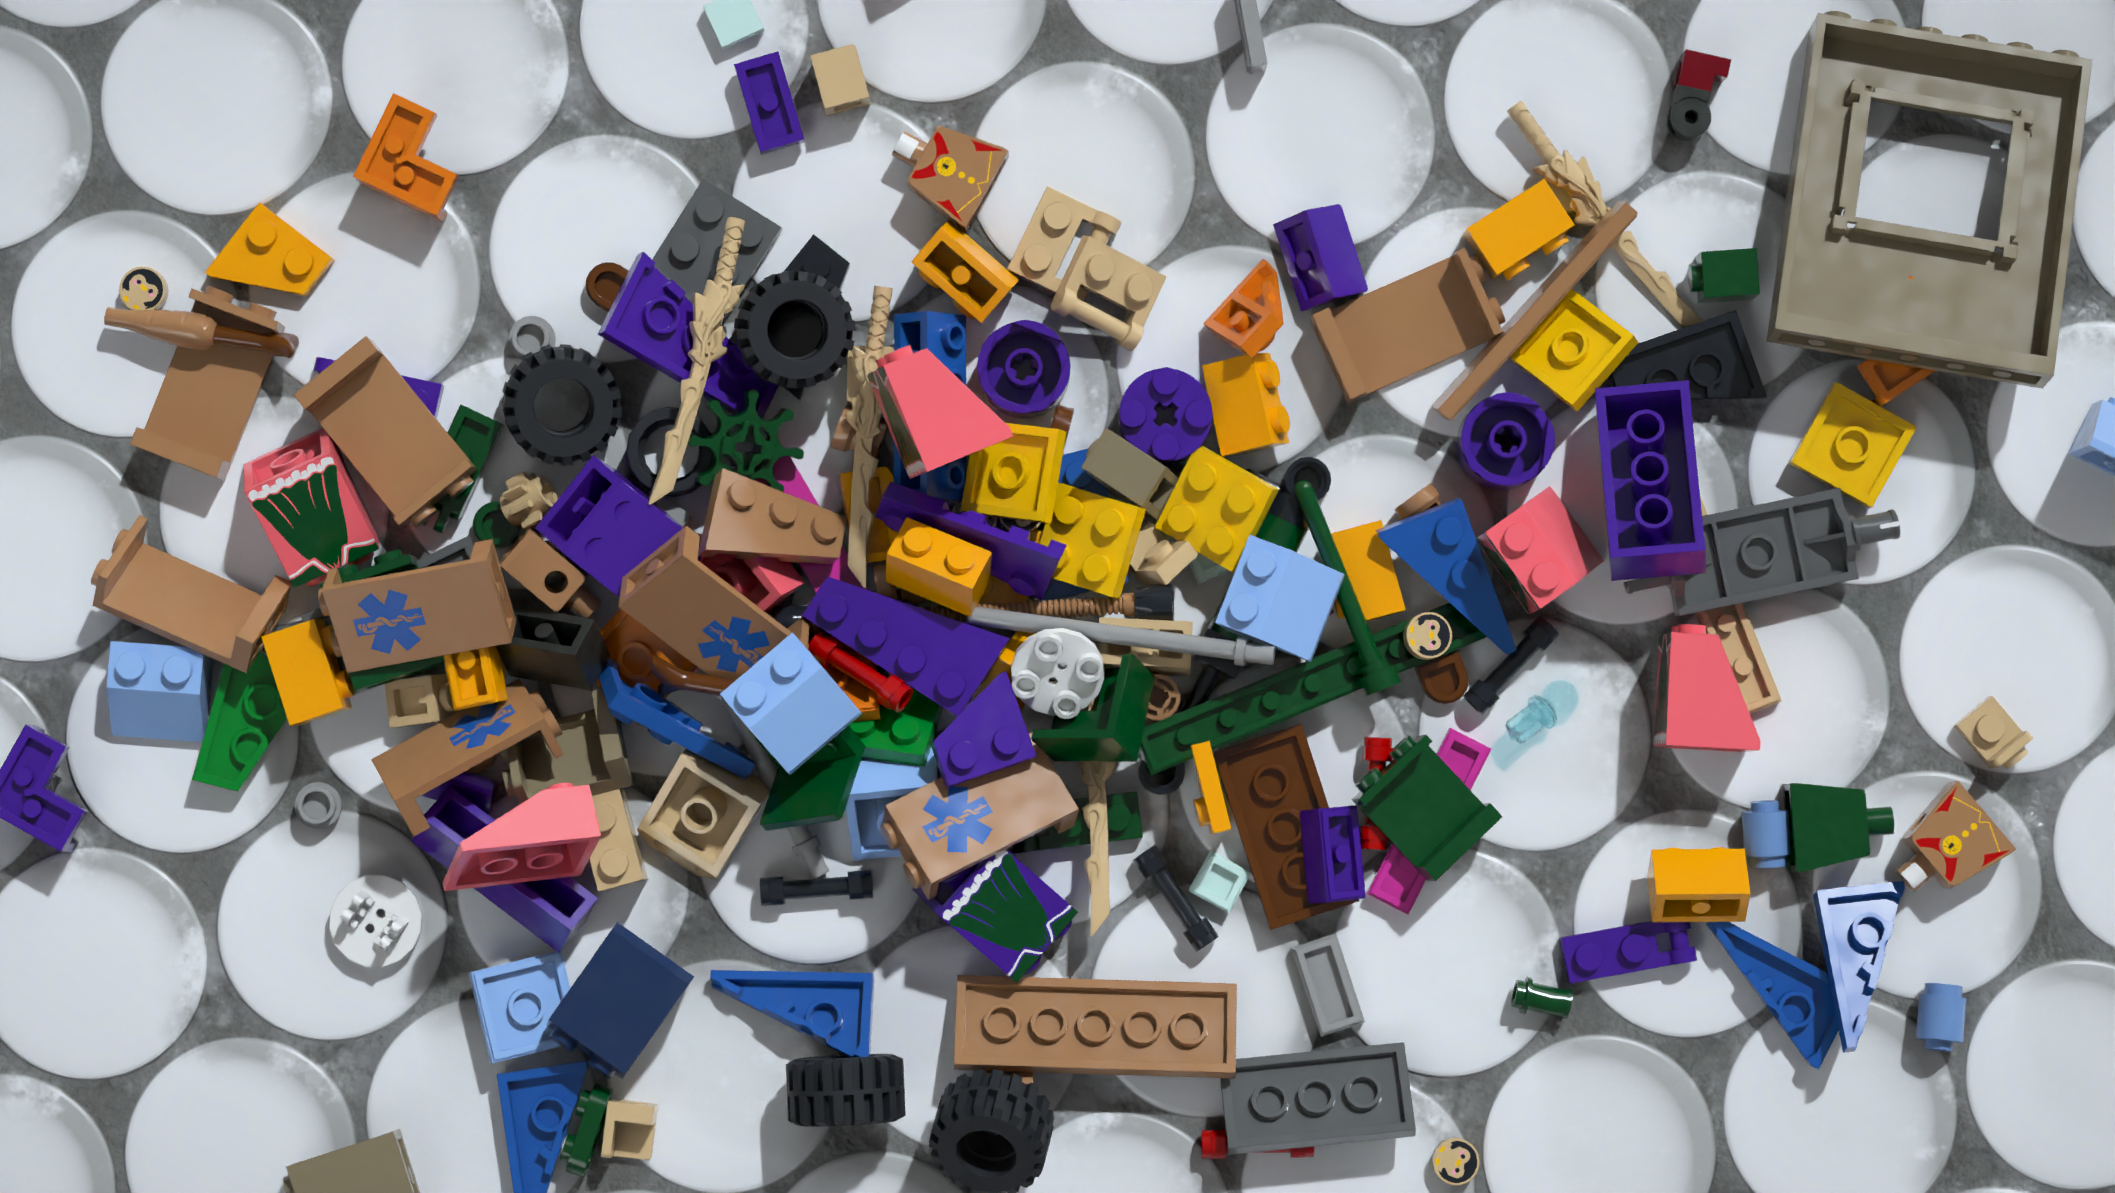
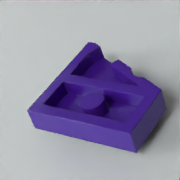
[930,671,1036,789]

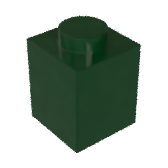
[1688,248,1760,303]

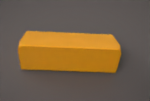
[443,646,508,711]

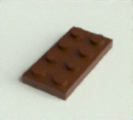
[1213,724,1359,930]

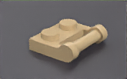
[1007,186,1122,301]
[1051,235,1167,351]

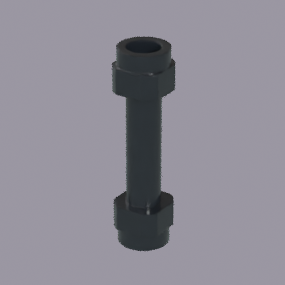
[1463,616,1559,715]
[1133,844,1219,952]
[760,870,873,906]

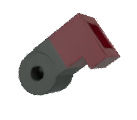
[1667,49,1731,141]

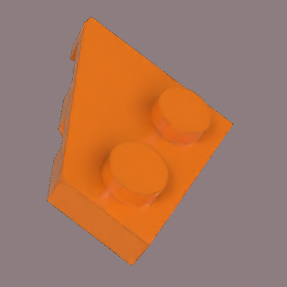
[1203,259,1284,358]

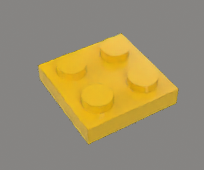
[1509,289,1639,412]
[1788,382,1917,509]
[960,423,1067,524]
[1155,445,1279,572]
[1039,482,1146,599]

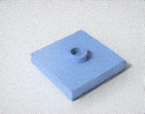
[469,951,570,1064]

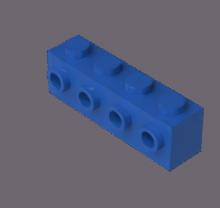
[894,311,966,502]

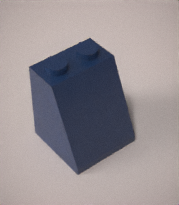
[546,922,694,1079]

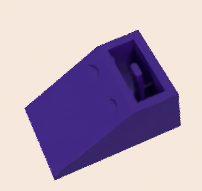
[535,455,702,598]

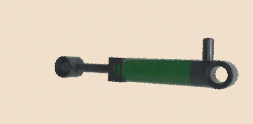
[1138,457,1331,795]

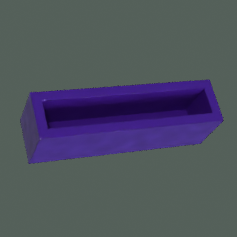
[412,786,598,953]

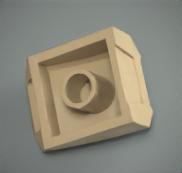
[637,748,770,880]

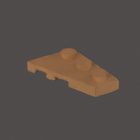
[698,468,847,564]

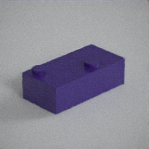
[1595,380,1706,581]

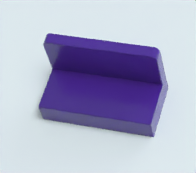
[1273,204,1368,312]

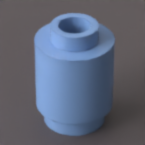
[1742,800,1791,868]
[1916,983,1966,1052]

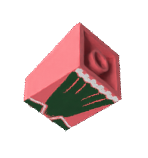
[867,345,1013,479]
[243,428,379,588]
[1476,486,1604,615]
[1654,624,1761,752]

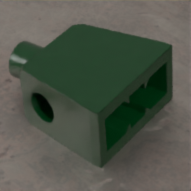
[1782,783,1894,872]

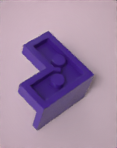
[0,724,87,852]

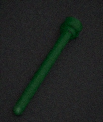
[1294,480,1401,696]

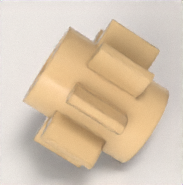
[500,471,558,531]

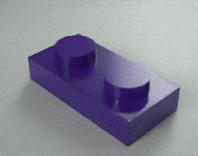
[734,51,805,155]

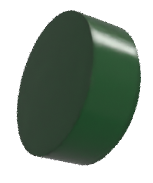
[473,502,521,549]

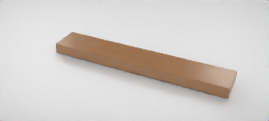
[1431,201,1638,420]

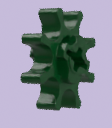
[687,388,804,492]

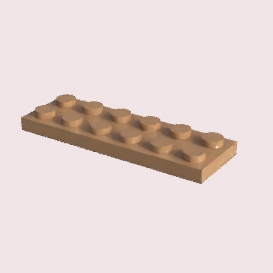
[954,975,1237,1079]

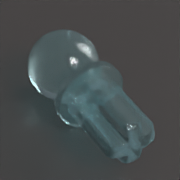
[1505,680,1579,744]

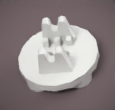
[1011,628,1104,719]
[329,875,424,967]

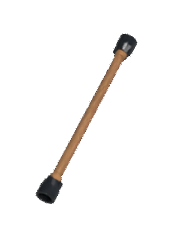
[772,584,1174,639]

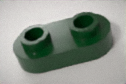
[560,1083,614,1178]

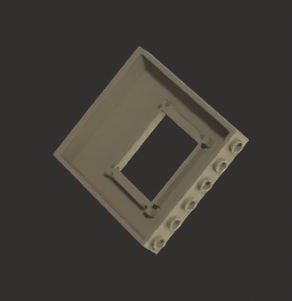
[1766,11,2092,389]

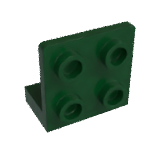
[755,725,866,831]

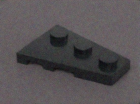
[729,234,850,401]
[1610,310,1767,400]

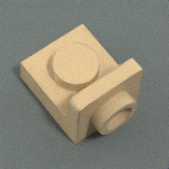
[1129,522,1198,585]
[385,674,460,728]
[1954,696,2033,769]

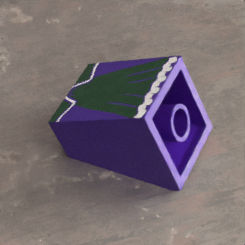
[912,849,1078,982]

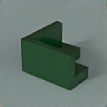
[1031,654,1155,762]

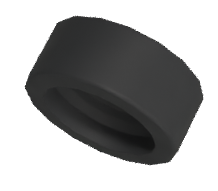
[626,407,712,497]

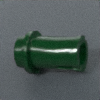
[1511,977,1573,1019]

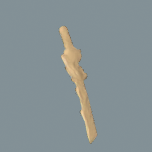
[1507,101,1702,327]
[648,217,745,505]
[845,285,893,588]
[1078,695,1117,937]

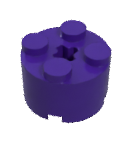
[977,320,1071,418]
[1118,367,1213,465]
[1456,392,1555,490]

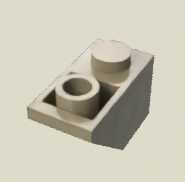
[1081,428,1179,520]

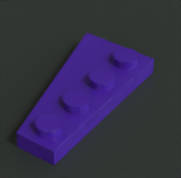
[598,252,779,420]
[875,482,1067,600]
[802,576,1010,717]

